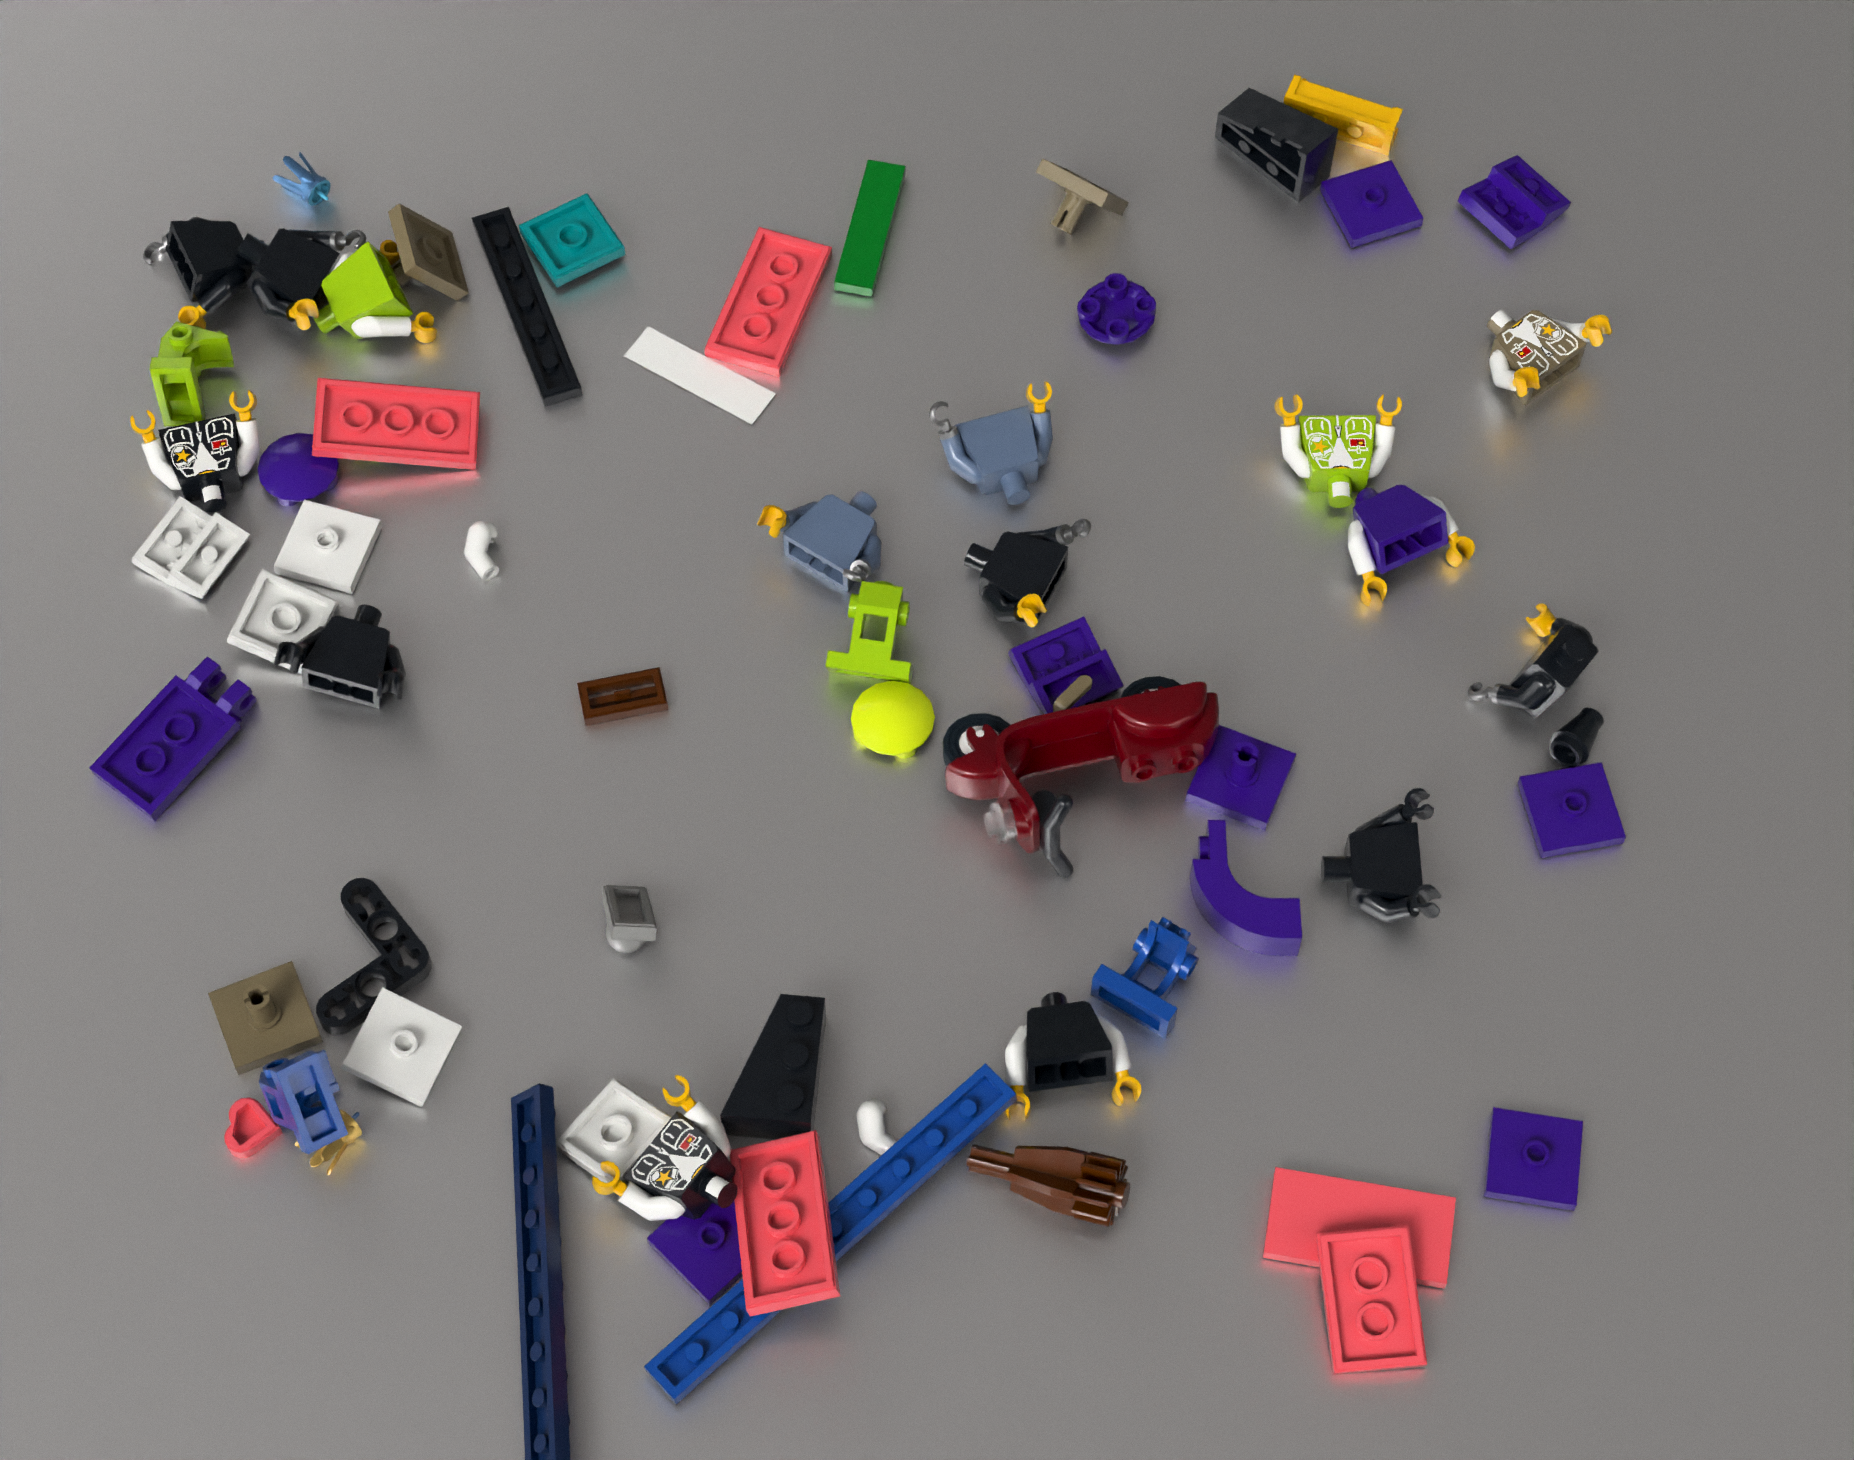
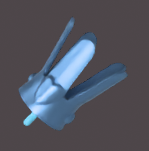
[272,152,331,206]

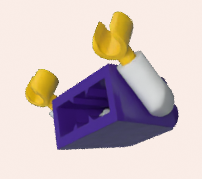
[1348,485,1475,606]

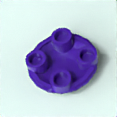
[1077,273,1156,345]
[257,433,339,507]

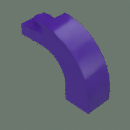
[1189,820,1302,956]

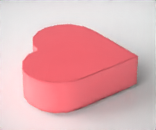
[224,1097,283,1158]

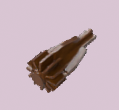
[967,1144,1130,1227]

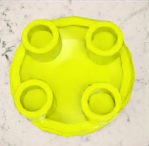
[851,681,935,759]

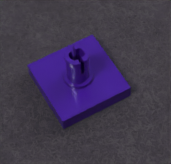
[1185,725,1296,831]

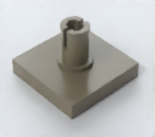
[1036,158,1129,235]
[388,203,469,301]
[208,961,323,1075]

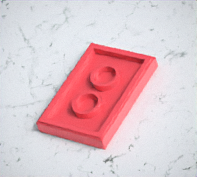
[1316,1225,1427,1375]

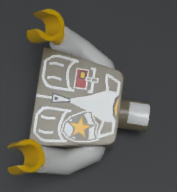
[1487,310,1612,406]

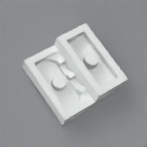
[132,496,250,599]

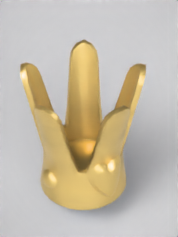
[295,1109,362,1175]

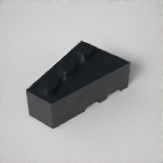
[1215,88,1338,203]
[720,994,826,1139]

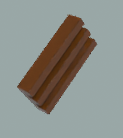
[577,667,668,726]

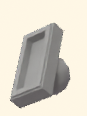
[602,885,657,954]

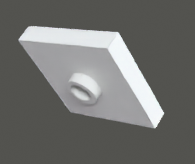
[273,500,382,594]
[227,568,339,675]
[341,987,462,1107]
[556,1078,672,1184]

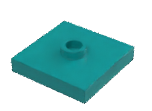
[519,193,626,287]

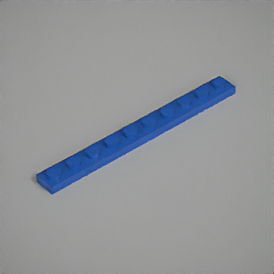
[644,1063,1017,1405]

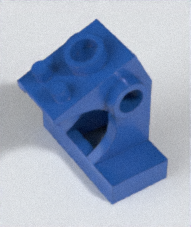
[1090,917,1199,1039]
[259,1050,348,1154]

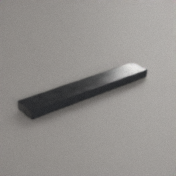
[472,207,582,407]

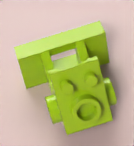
[149,321,234,427]
[825,581,914,684]

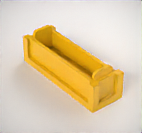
[1283,74,1403,156]

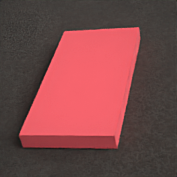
[705,227,832,377]
[312,378,480,470]
[729,1130,840,1317]
[1262,1167,1456,1289]

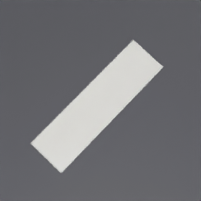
[624,326,776,425]

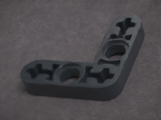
[316,878,432,1035]

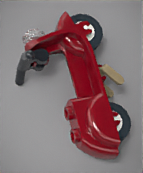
[942,675,1219,878]

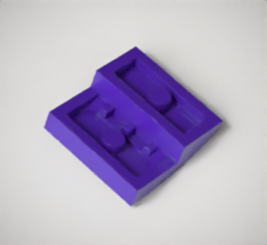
[1457,155,1571,249]
[1008,616,1124,714]

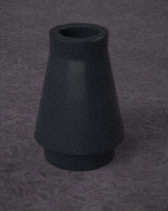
[1549,708,1604,768]

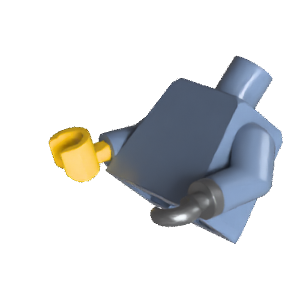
[929,381,1053,505]
[757,491,882,592]

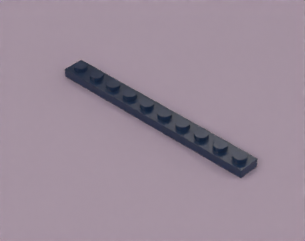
[511,1083,570,1460]

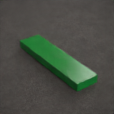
[834,160,906,297]

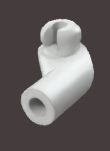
[464,521,499,581]
[856,1098,899,1155]

